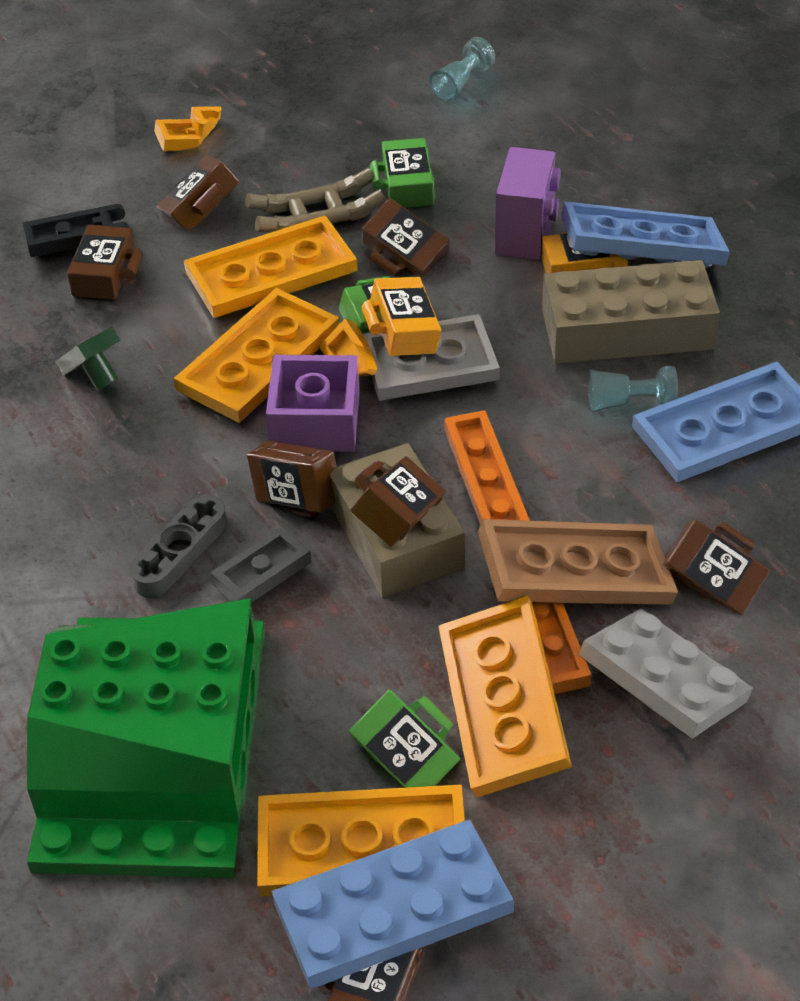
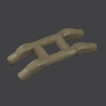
[245,167,387,232]

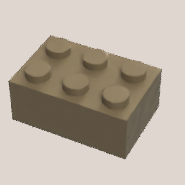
[330,443,465,598]

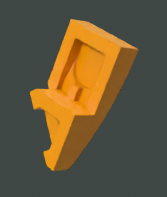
[154,106,222,152]
[319,318,377,376]

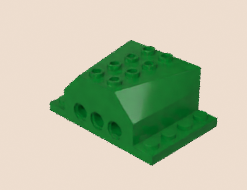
[27,598,265,878]

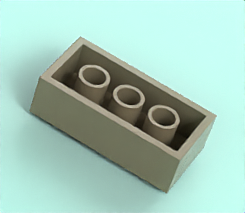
[542,260,720,364]

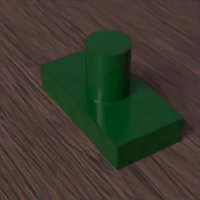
[55,326,120,391]

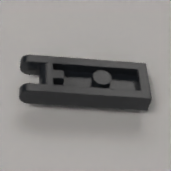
[22,204,130,257]

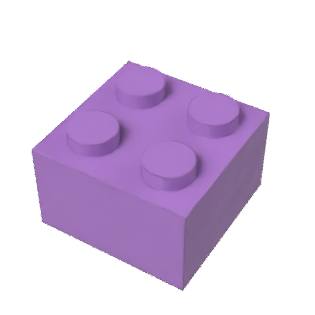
[495,147,561,260]
[266,355,360,452]

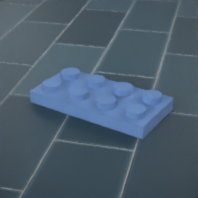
[561,201,730,267]
[632,362,800,482]
[272,819,514,989]

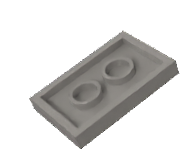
[363,314,500,401]
[579,609,753,739]

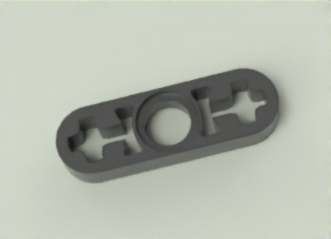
[129,495,227,598]

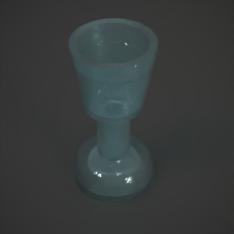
[429,37,495,102]
[588,366,678,412]

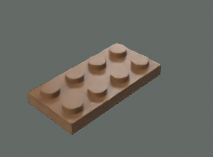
[478,519,678,605]

